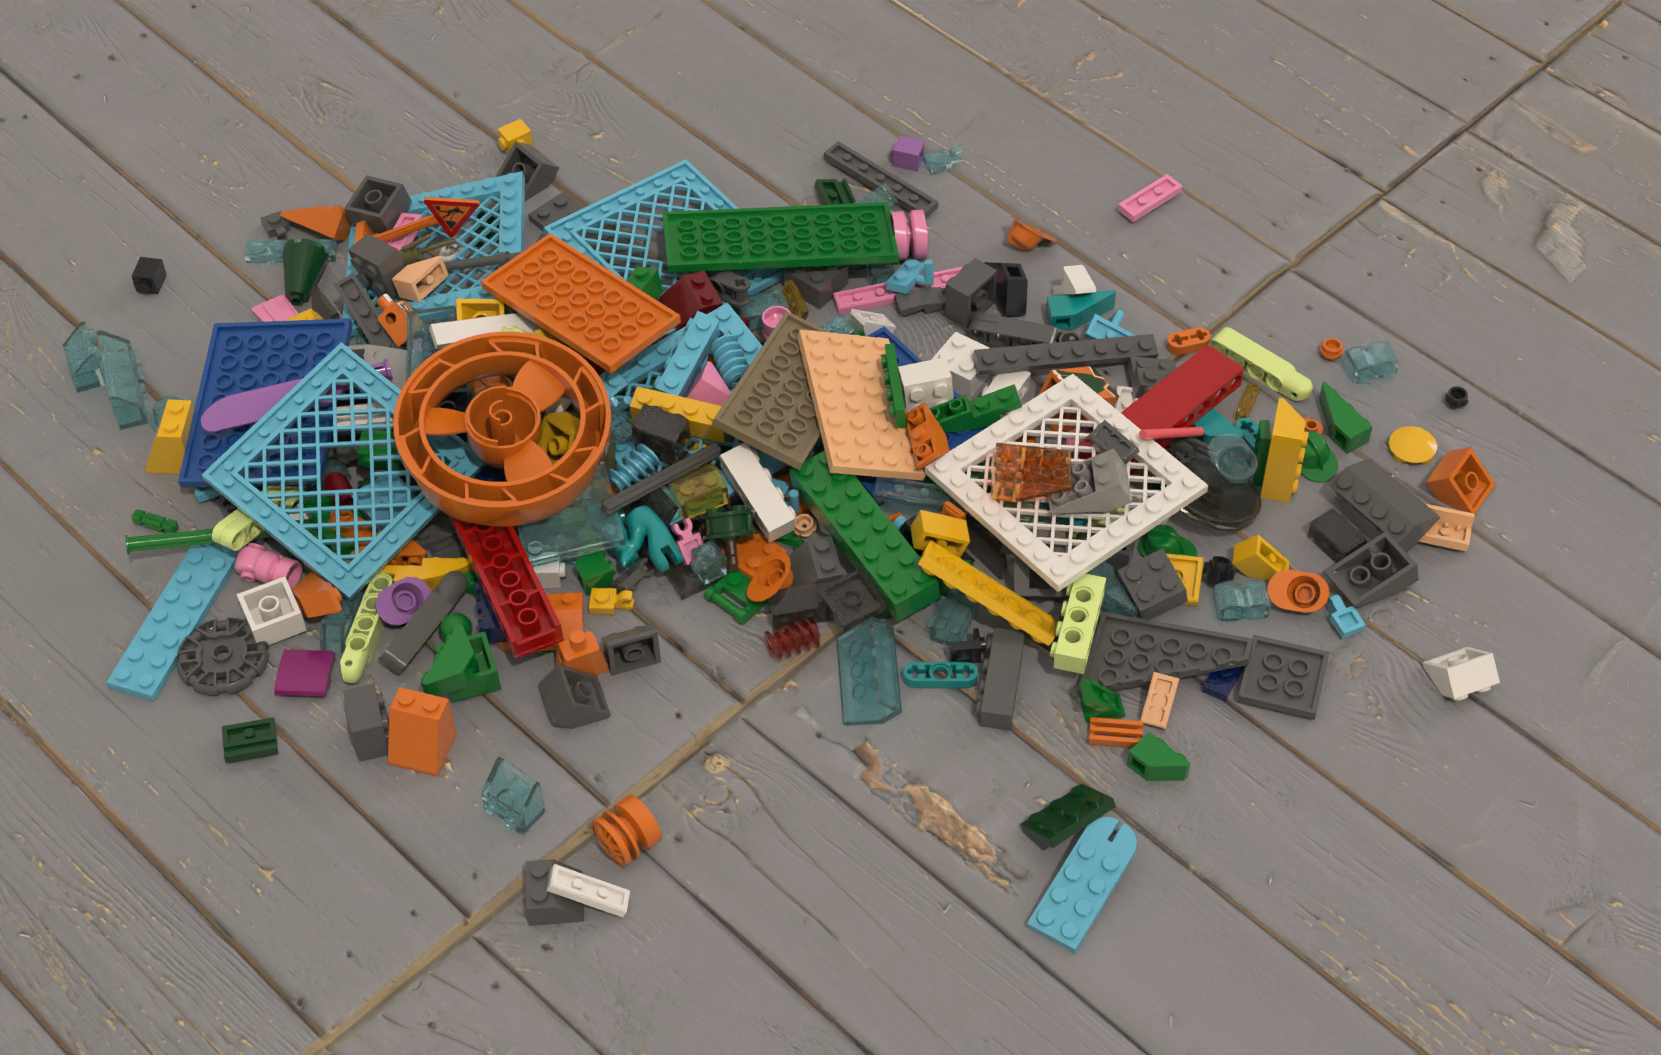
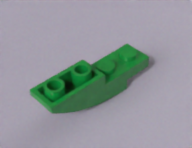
[929,384,1022,432]

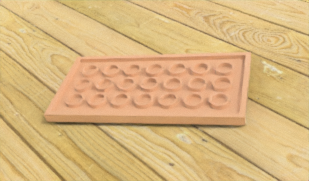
[797,330,926,481]

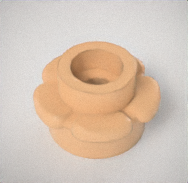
[794,514,817,537]

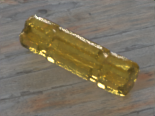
[1235,382,1260,420]

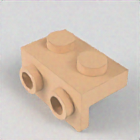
[1418,504,1475,552]

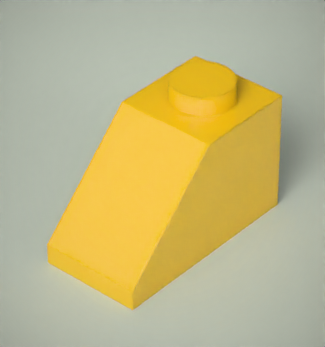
[1232,535,1290,580]

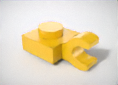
[589,588,634,615]

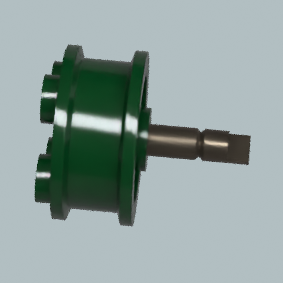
[700,505,758,572]

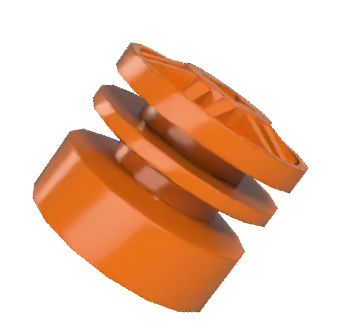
[591,794,662,867]

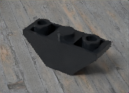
[984,262,1028,316]

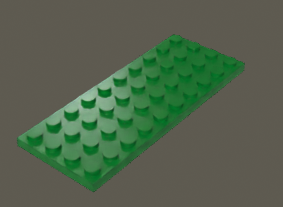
[663,202,899,273]

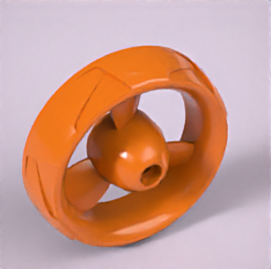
[393,332,611,526]

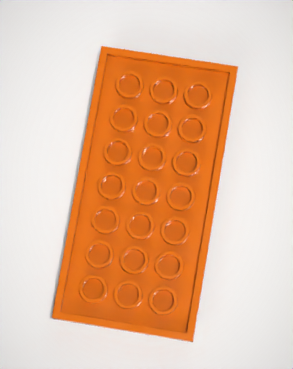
[480,233,681,373]

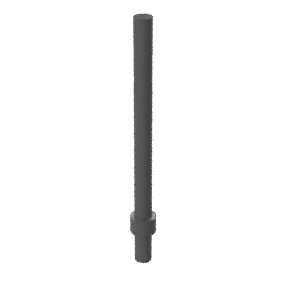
[444,251,522,271]

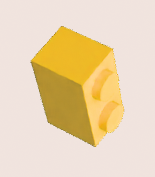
[910,510,970,558]

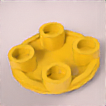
[1388,426,1437,464]

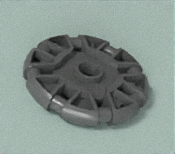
[176,617,269,696]

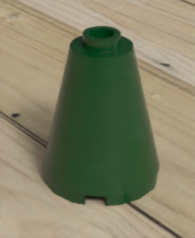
[283,239,329,305]

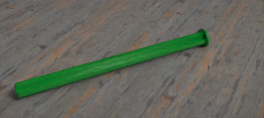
[125,519,318,555]

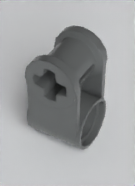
[709,270,750,308]

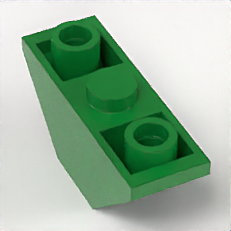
[421,624,477,696]

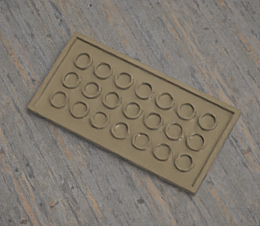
[712,311,829,471]

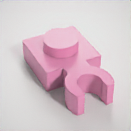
[671,518,709,565]

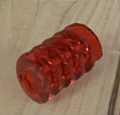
[764,616,820,661]

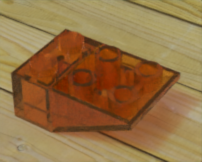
[991,443,1071,502]

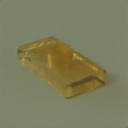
[780,280,809,320]

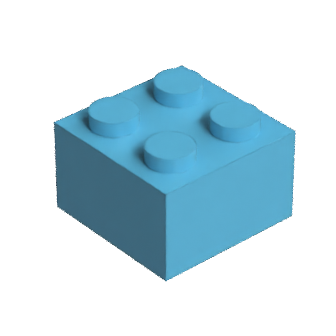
[351,476,416,532]

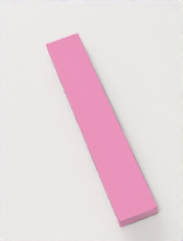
[833,266,963,315]

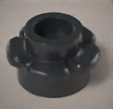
[1445,386,1468,408]

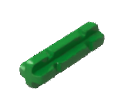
[131,509,179,533]

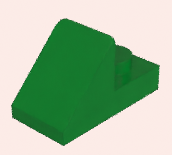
[1079,678,1126,723]

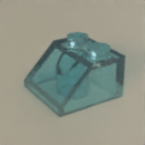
[481,756,546,834]

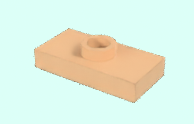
[1140,672,1180,730]

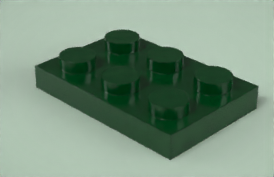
[1020,784,1116,848]

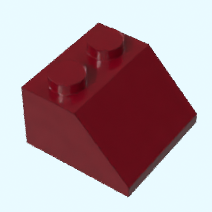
[659,271,723,331]

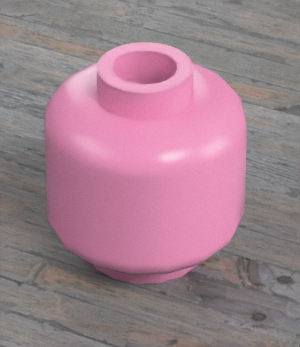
[234,543,266,582]

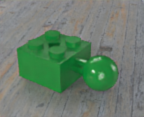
[435,613,501,703]

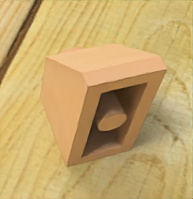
[392,256,449,302]

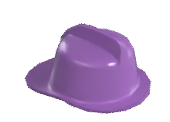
[375,577,431,626]

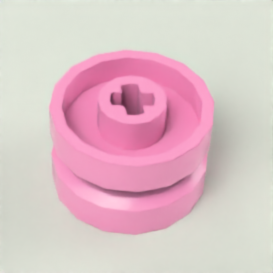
[890,209,928,261]

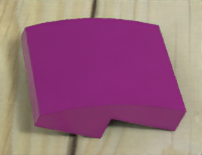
[274,649,336,696]

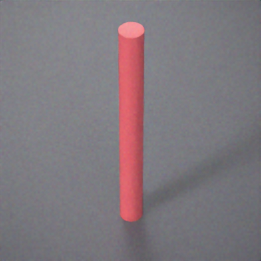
[1139,427,1204,439]

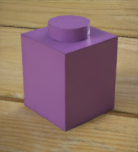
[890,136,925,172]

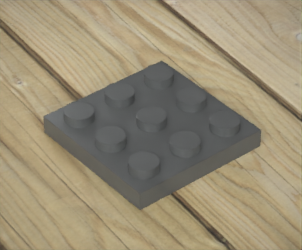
[1237,635,1330,720]

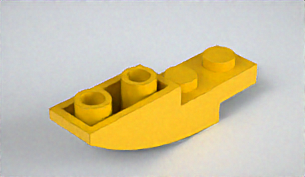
[378,557,476,593]

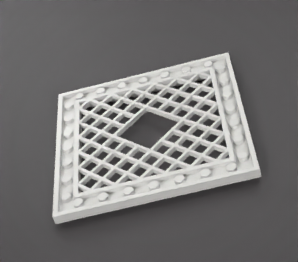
[925,374,1208,592]

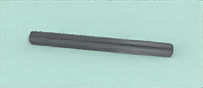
[601,443,721,514]

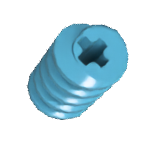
[710,334,749,389]
[607,444,661,493]

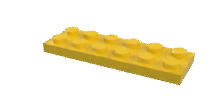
[918,540,1059,646]

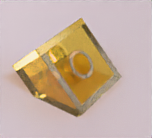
[667,463,730,519]

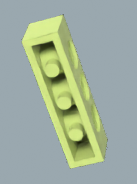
[1050,574,1106,674]

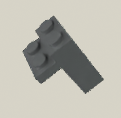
[1013,522,1066,601]

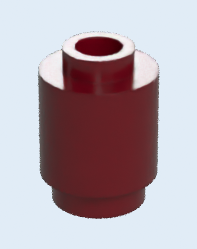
[324,472,353,506]

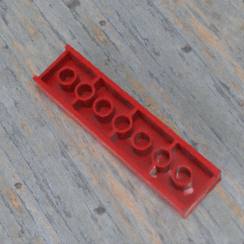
[1079,344,1245,475]
[448,515,564,659]

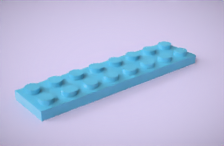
[106,529,247,702]

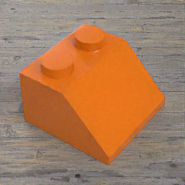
[1426,447,1496,515]
[539,592,585,651]

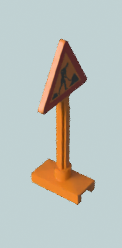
[354,197,480,244]

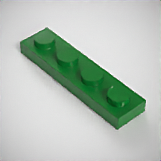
[881,343,906,428]

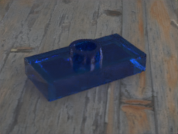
[1202,666,1245,702]

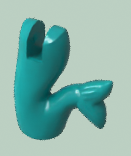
[610,506,684,572]

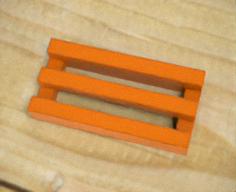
[1089,717,1143,747]

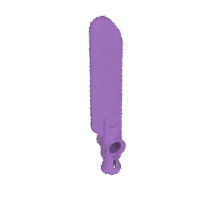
[201,359,393,433]

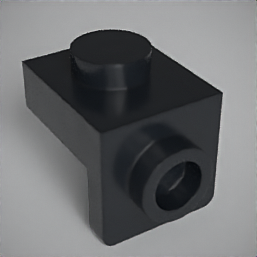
[949,628,986,664]

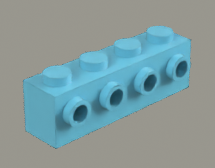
[653,311,719,397]

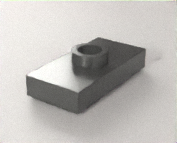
[1087,420,1140,465]

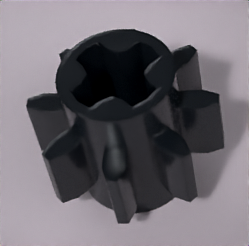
[1202,556,1236,587]

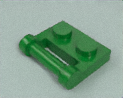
[704,571,772,625]

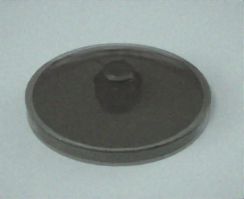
[1165,457,1262,531]

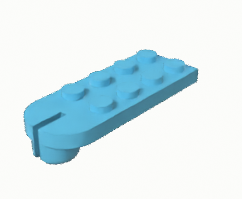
[1027,817,1137,954]

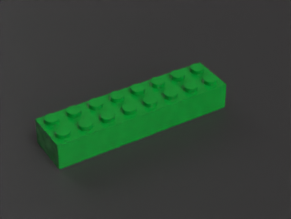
[789,450,940,622]

